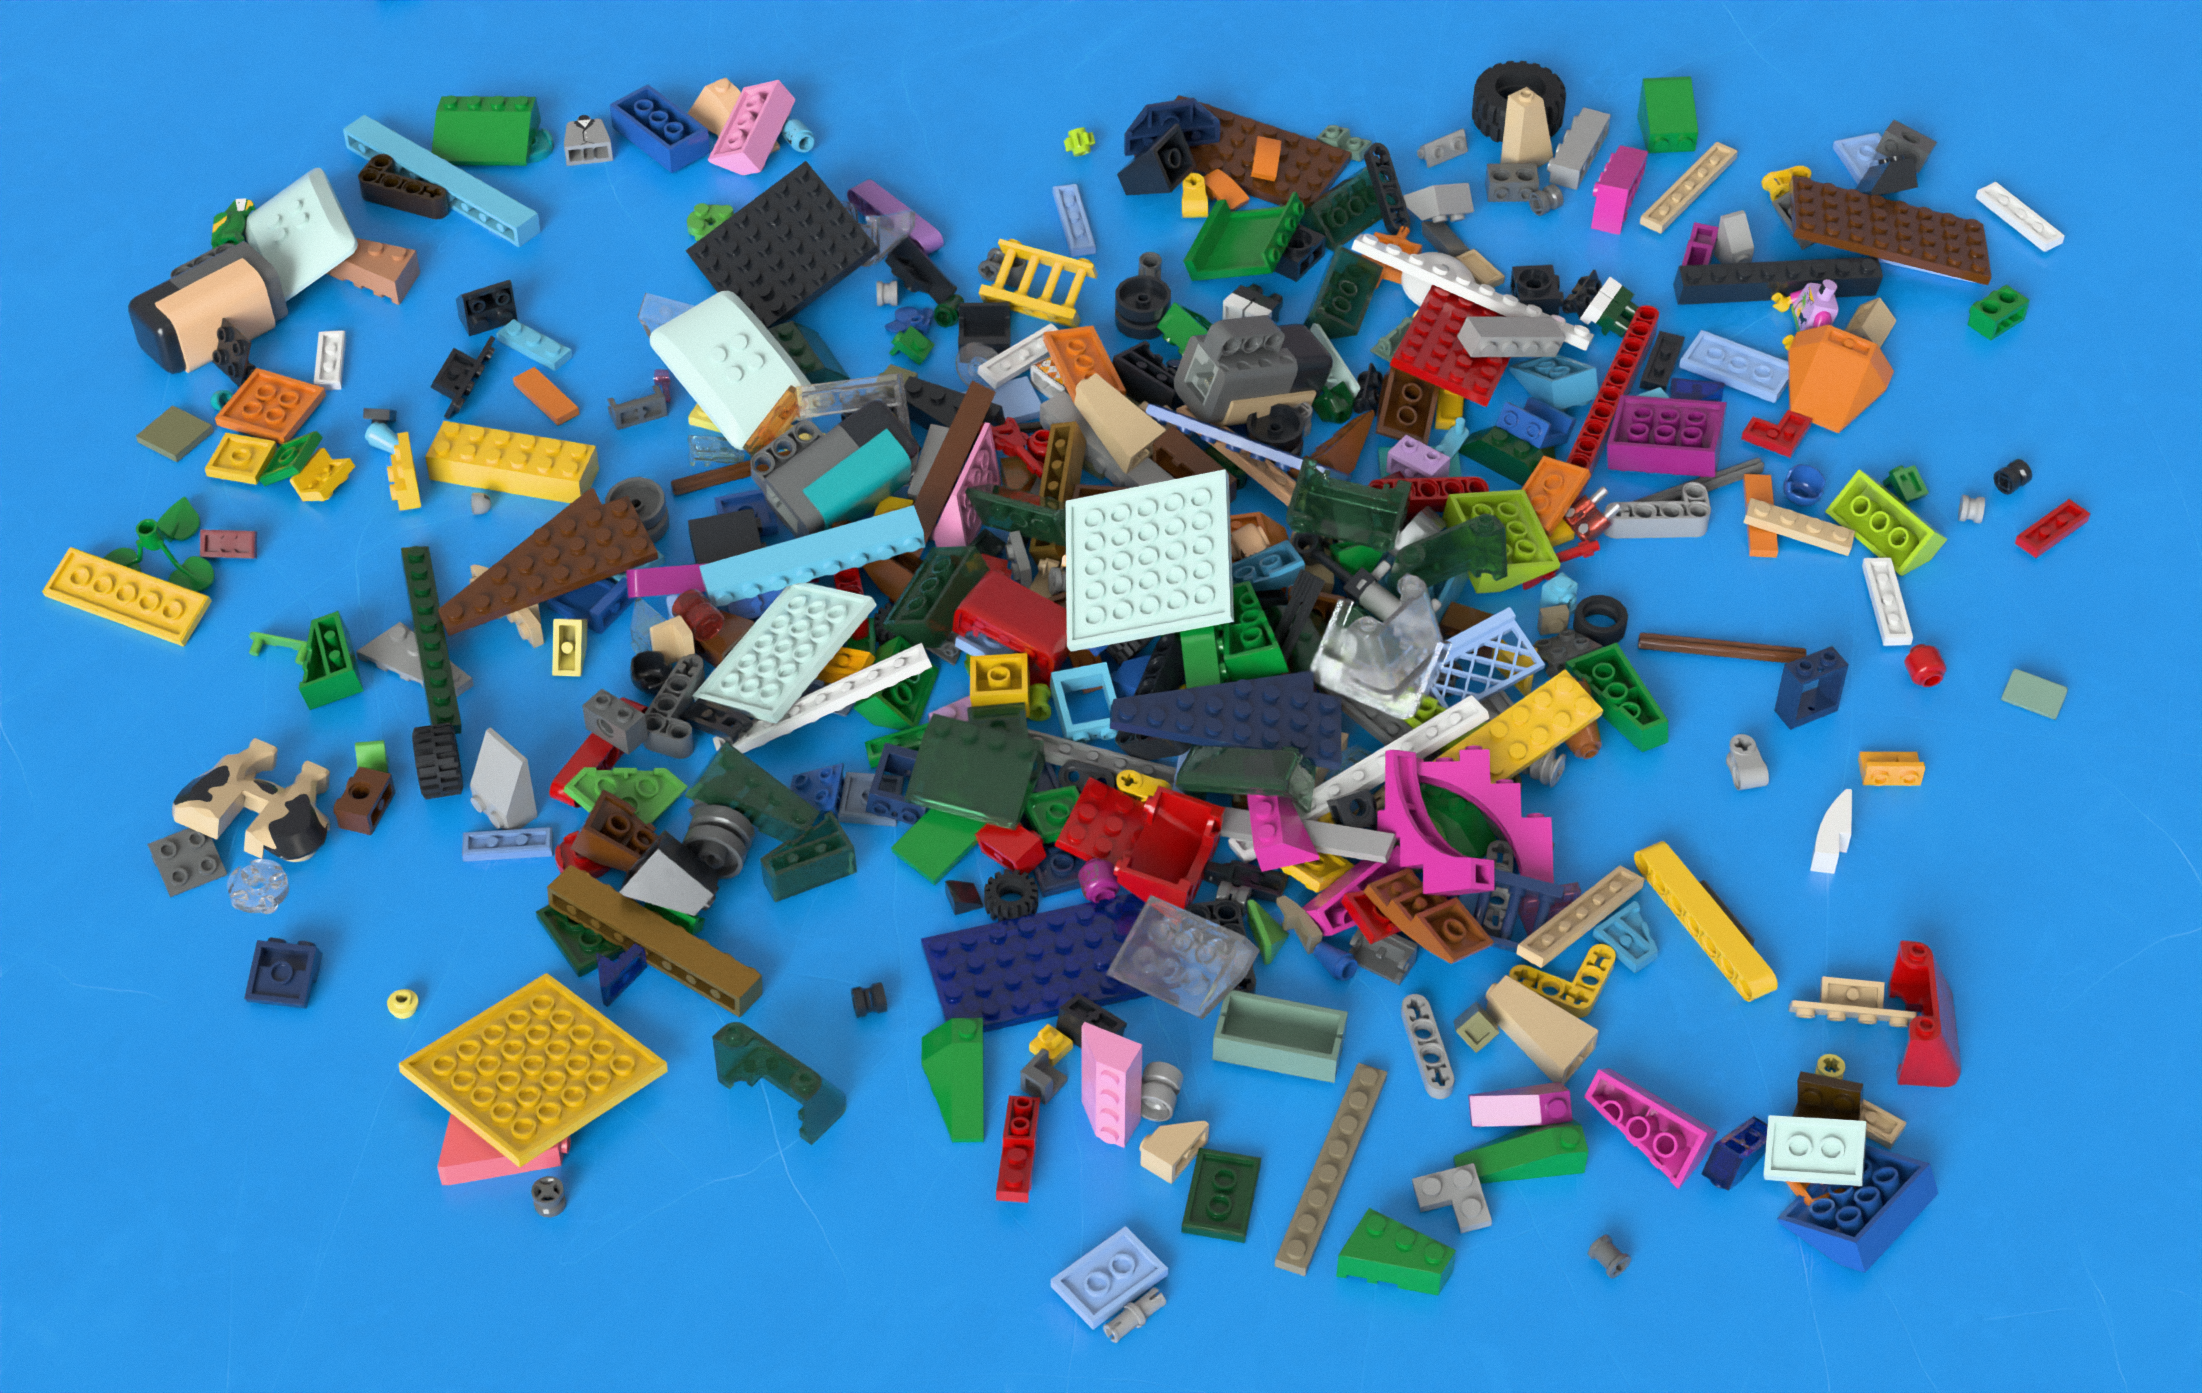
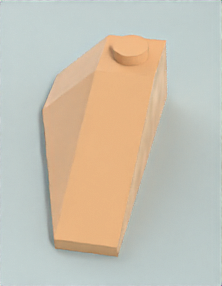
[687,77,780,153]

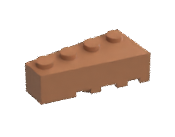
[326,238,420,305]

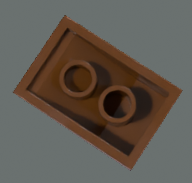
[1375,366,1440,445]

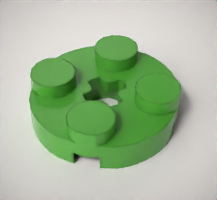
[687,203,734,241]

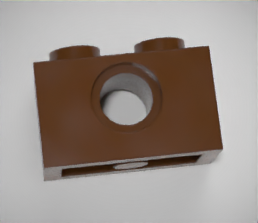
[334,766,395,835]

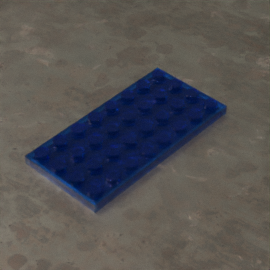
[921,893,1187,1033]

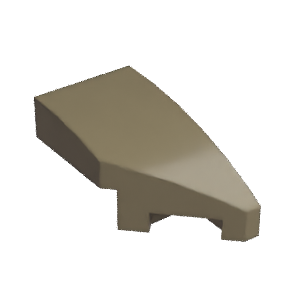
[1276,895,1323,954]

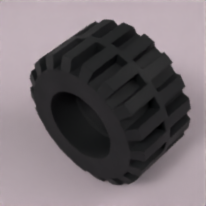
[412,722,463,799]

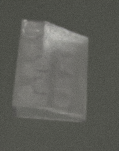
[1106,895,1260,1020]

